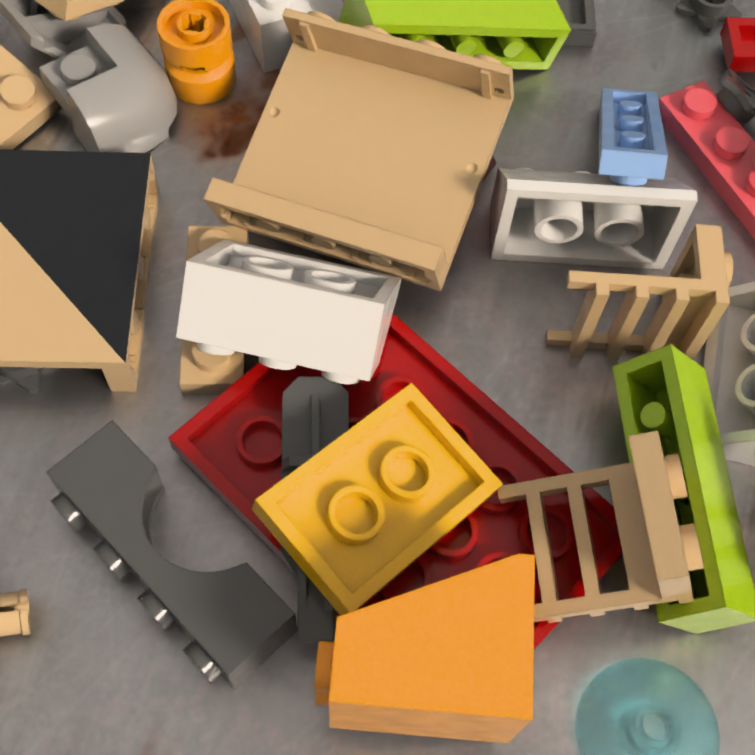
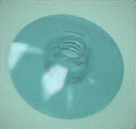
[575,658,720,755]

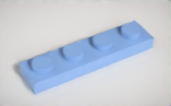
[598,88,668,186]

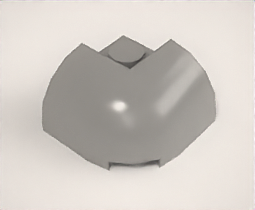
[39,23,177,153]

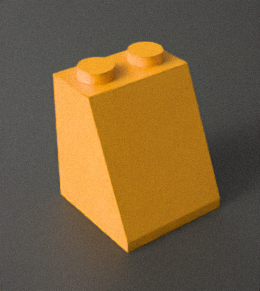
[314,553,535,744]

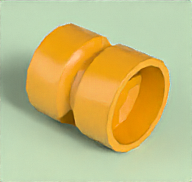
[157,0,237,105]

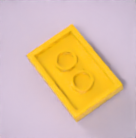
[252,383,503,616]

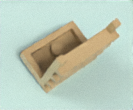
[545,224,733,361]
[498,431,704,623]

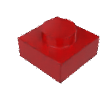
[720,17,755,72]

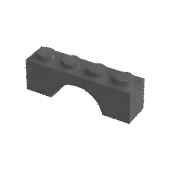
[46,420,297,690]

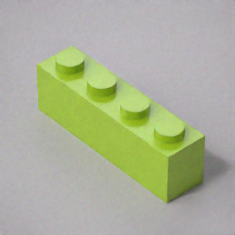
[339,0,571,70]
[612,344,755,634]

